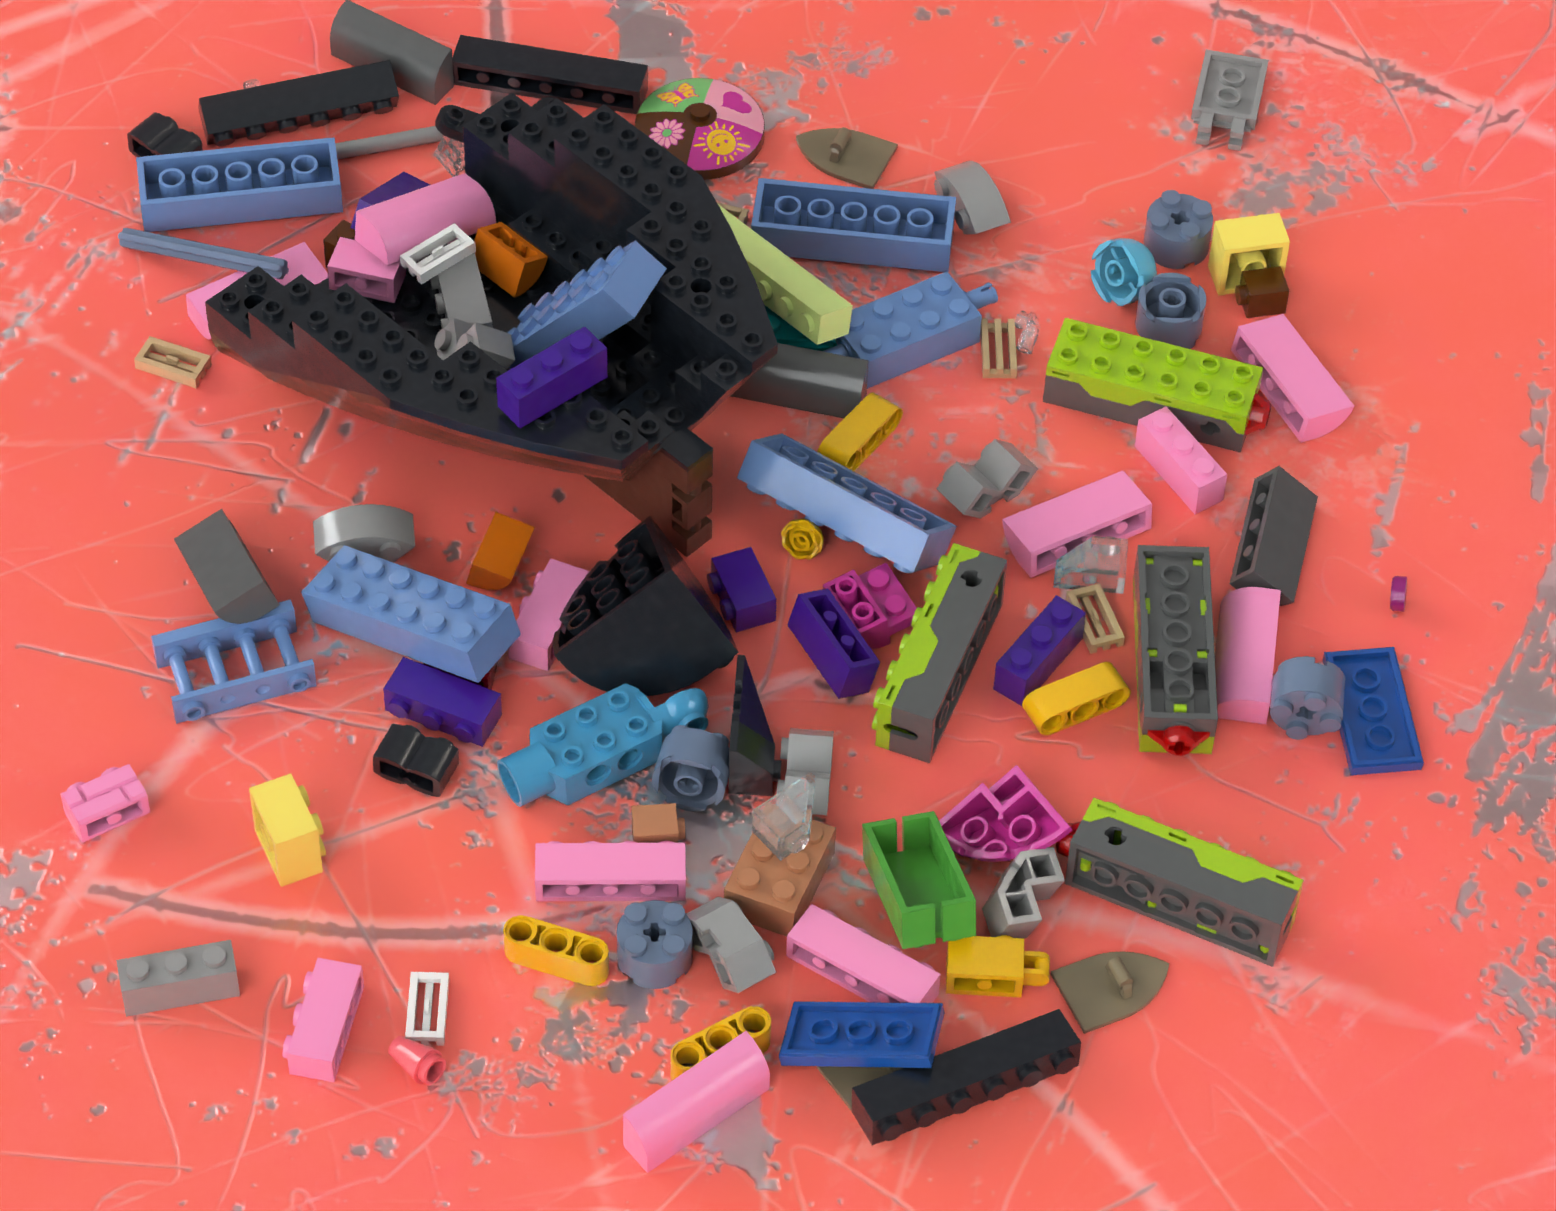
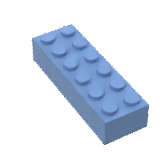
[136,137,343,232]
[751,178,956,272]
[508,240,667,369]
[737,433,957,574]
[301,545,521,683]

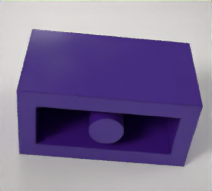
[707,547,777,632]

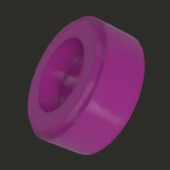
[1390,576,1407,612]

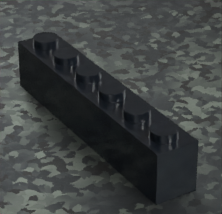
[452,35,648,114]
[198,60,399,146]
[851,1009,1081,1145]

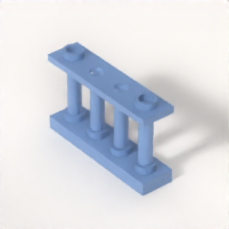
[151,599,317,724]

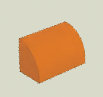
[474,222,548,298]
[466,512,535,590]

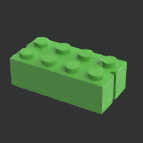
[862,811,976,949]

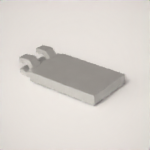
[1191,49,1269,151]

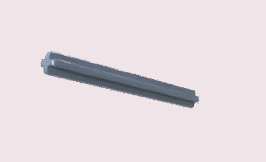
[118,228,289,279]

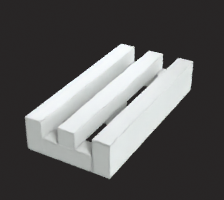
[400,223,476,284]
[405,972,450,1046]

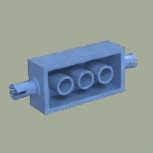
[823,271,998,389]

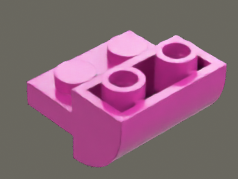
[823,563,917,649]

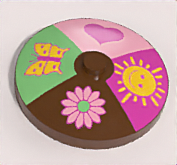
[635,78,765,180]

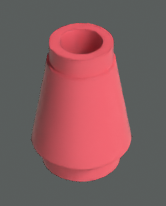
[388,1036,446,1085]

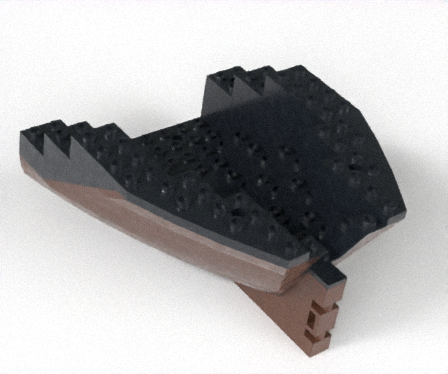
[205,93,778,557]

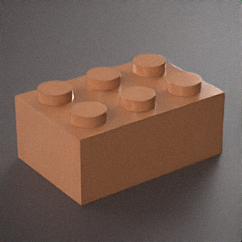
[724,804,836,937]

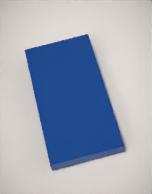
[1323,647,1424,776]
[779,1002,945,1068]

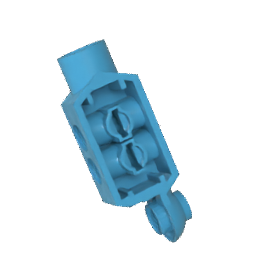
[497,683,709,807]

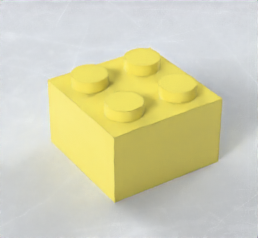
[1208,213,1290,295]
[249,773,326,887]

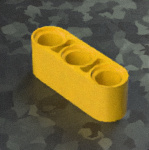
[817,392,903,471]
[1022,662,1131,736]
[503,915,609,986]
[670,1006,771,1080]

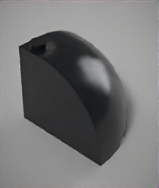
[553,516,739,696]

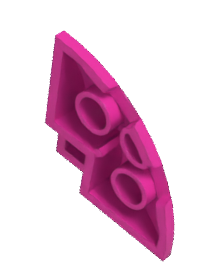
[939,765,1073,862]

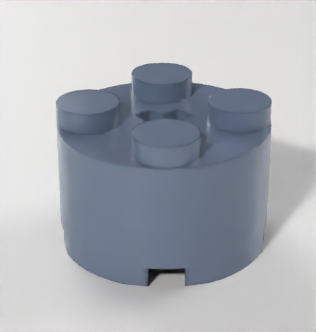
[1143,190,1213,269]
[1135,273,1206,349]
[1270,656,1345,740]
[652,725,729,812]
[616,900,693,989]

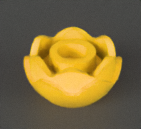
[781,518,824,560]

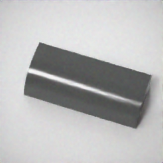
[330,0,454,105]
[731,343,869,418]
[1229,466,1318,606]
[174,509,280,624]

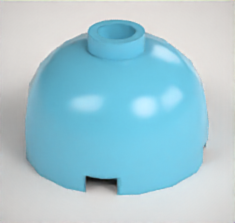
[1091,238,1157,306]

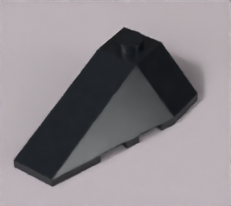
[728,655,782,796]

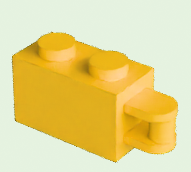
[946,935,1050,997]

